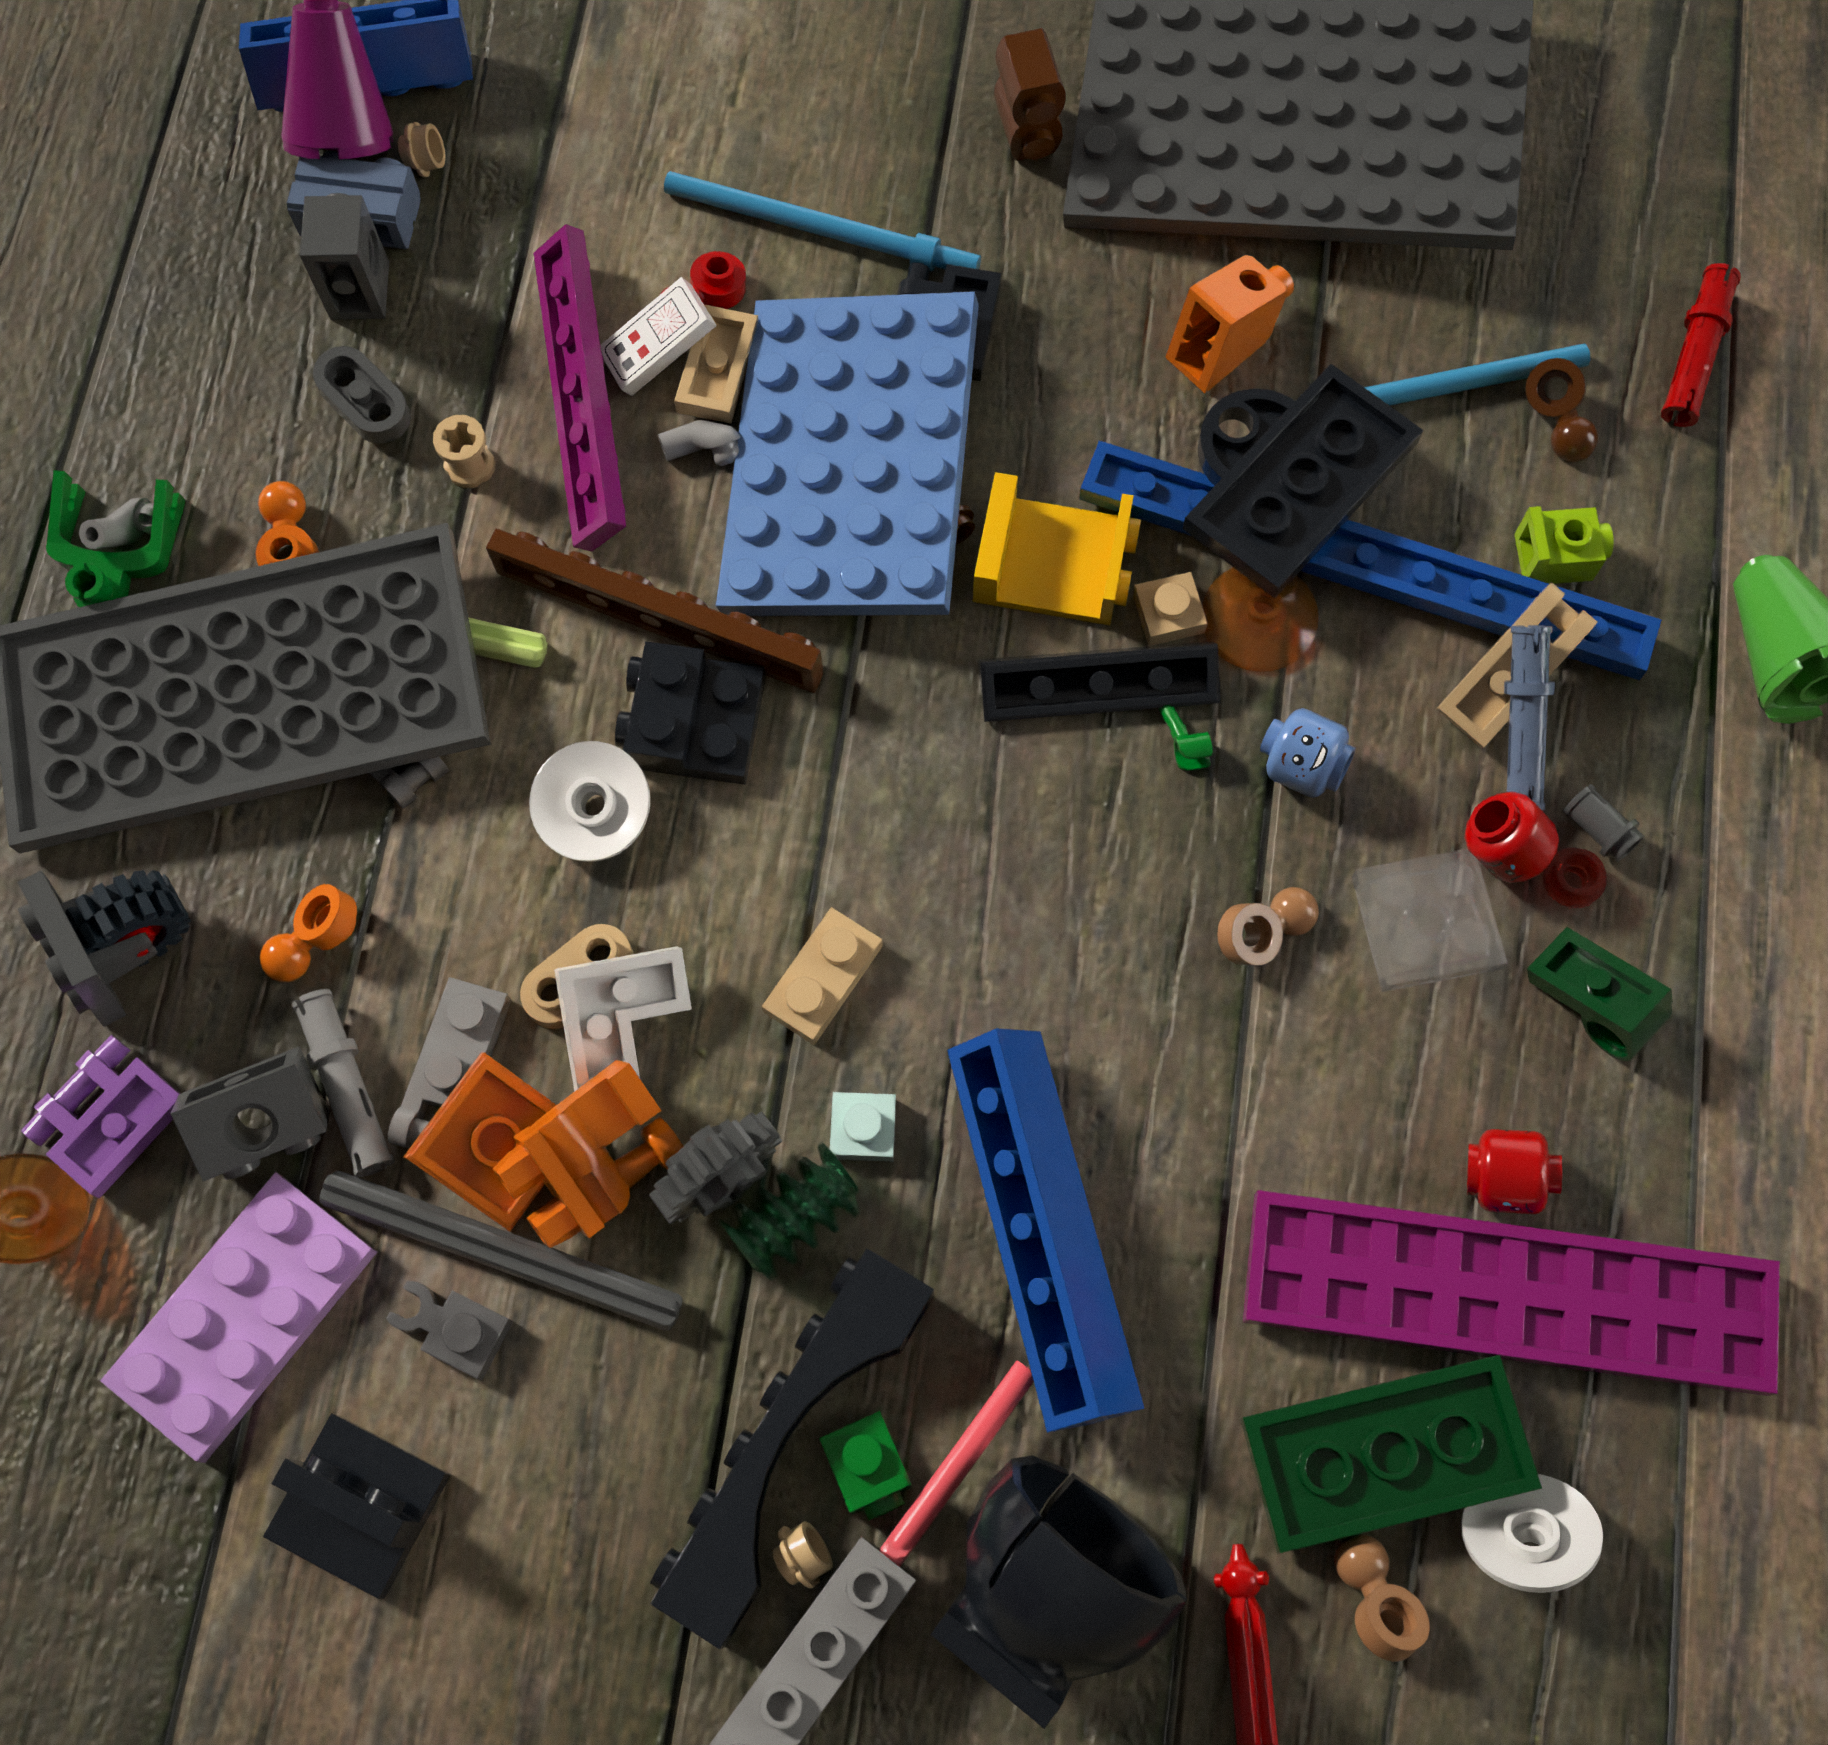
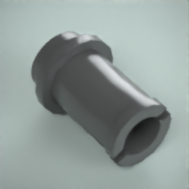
[1563,784,1645,862]

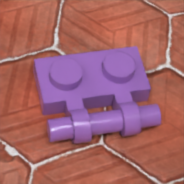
[21,1034,180,1199]

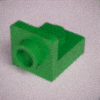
[819,1411,912,1521]

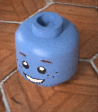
[1260,708,1356,798]

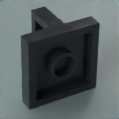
[263,1413,451,1599]

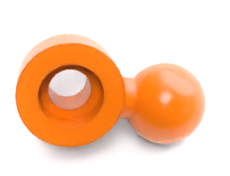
[256,481,319,566]
[260,884,357,982]

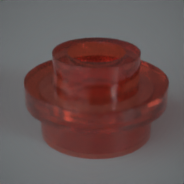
[1543,848,1607,908]

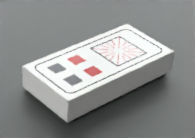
[600,277,717,396]

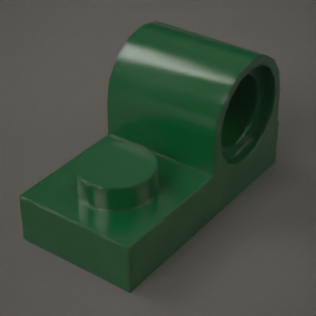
[1527,927,1673,1061]

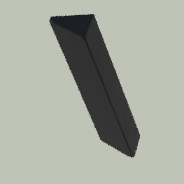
[978,642,1221,722]

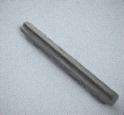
[320,1171,683,1331]

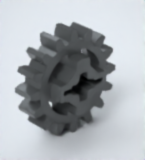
[649,1111,782,1224]

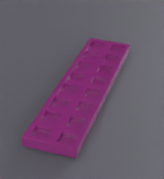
[1243,1190,1780,1396]

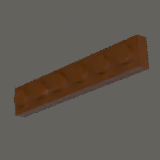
[486,528,824,694]

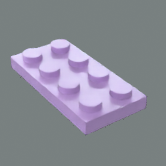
[100,1172,377,1463]

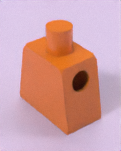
[1165,255,1294,394]

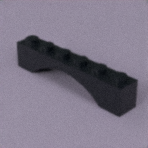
[650,1248,934,1650]

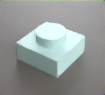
[829,1092,896,1162]

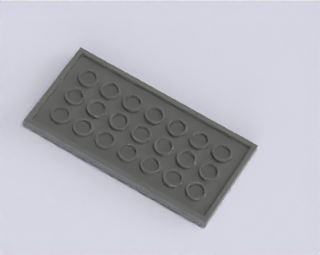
[0,523,491,853]

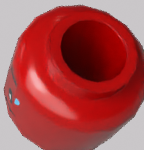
[1464,791,1559,883]
[1467,1129,1562,1215]

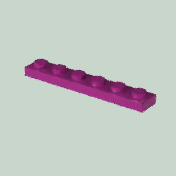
[533,224,627,552]

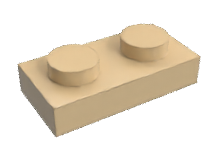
[674,305,759,424]
[761,907,883,1045]

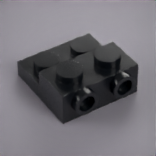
[615,641,766,785]

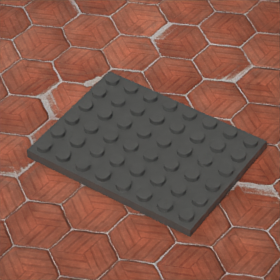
[1063,0,1534,250]

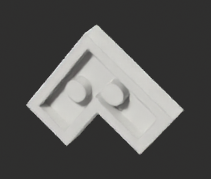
[554,946,692,1092]

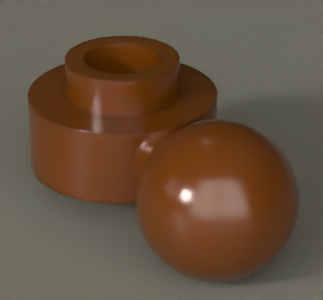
[1526,358,1598,462]

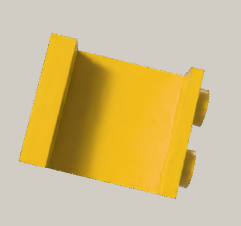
[973,472,1141,625]

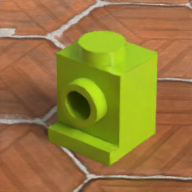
[1514,506,1614,584]

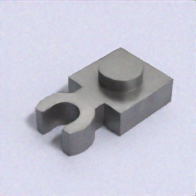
[386,1281,513,1381]

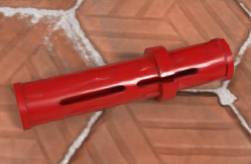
[1660,263,1741,427]

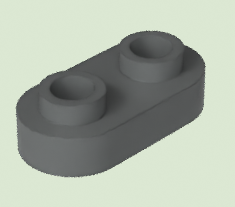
[313,346,411,444]

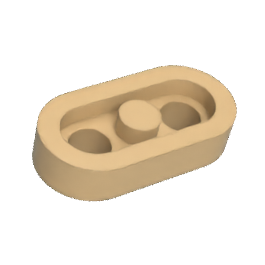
[520,924,634,1029]

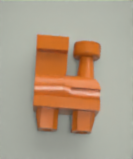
[492,1060,684,1248]

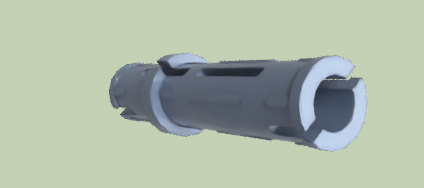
[1504,625,1555,810]

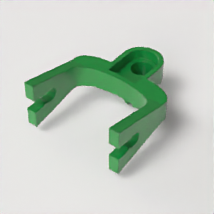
[46,470,186,607]

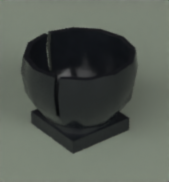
[931,1455,1187,1729]

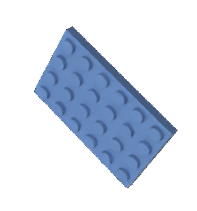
[716,292,979,616]

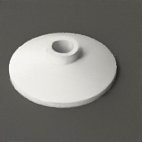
[529,741,650,862]
[1462,1474,1603,1593]

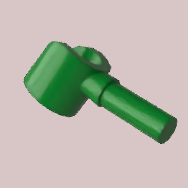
[1158,705,1213,770]

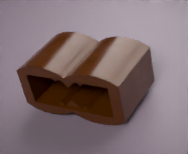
[994,28,1066,161]

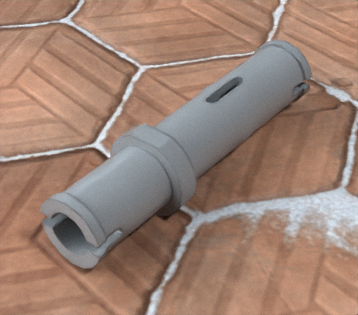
[292,989,395,1177]

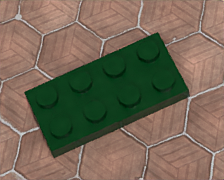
[1240,1355,1542,1554]

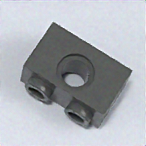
[300,193,389,320]
[170,1046,330,1182]

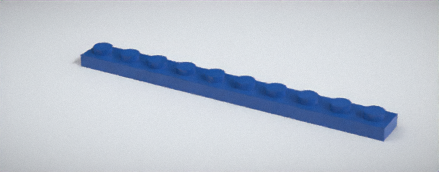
[1079,440,1662,680]

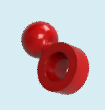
[659,251,746,309]

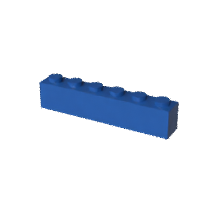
[947,1028,1145,1433]

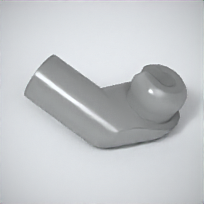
[658,420,741,466]
[79,498,154,549]

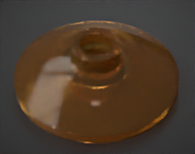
[1202,567,1319,672]
[0,1153,90,1264]

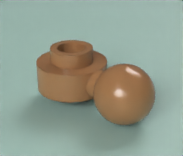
[1217,887,1319,965]
[1335,1534,1430,1662]

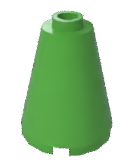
[1733,555,1828,724]

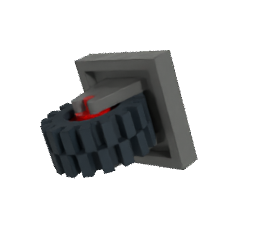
[17,870,191,1027]

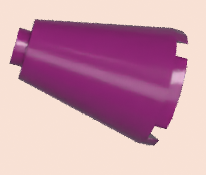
[281,0,394,159]

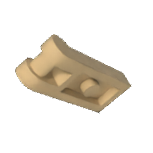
[1436,582,1597,748]

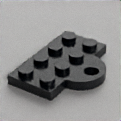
[1182,364,1424,598]

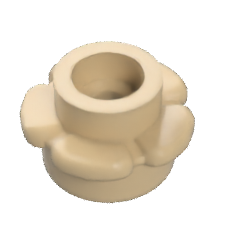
[398,122,446,177]
[773,1521,833,1588]

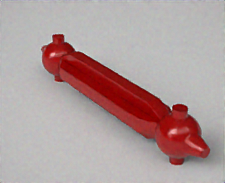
[1214,1544,1278,1745]

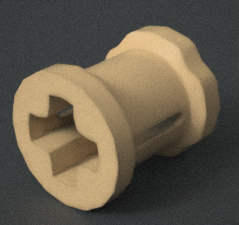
[433,415,496,488]

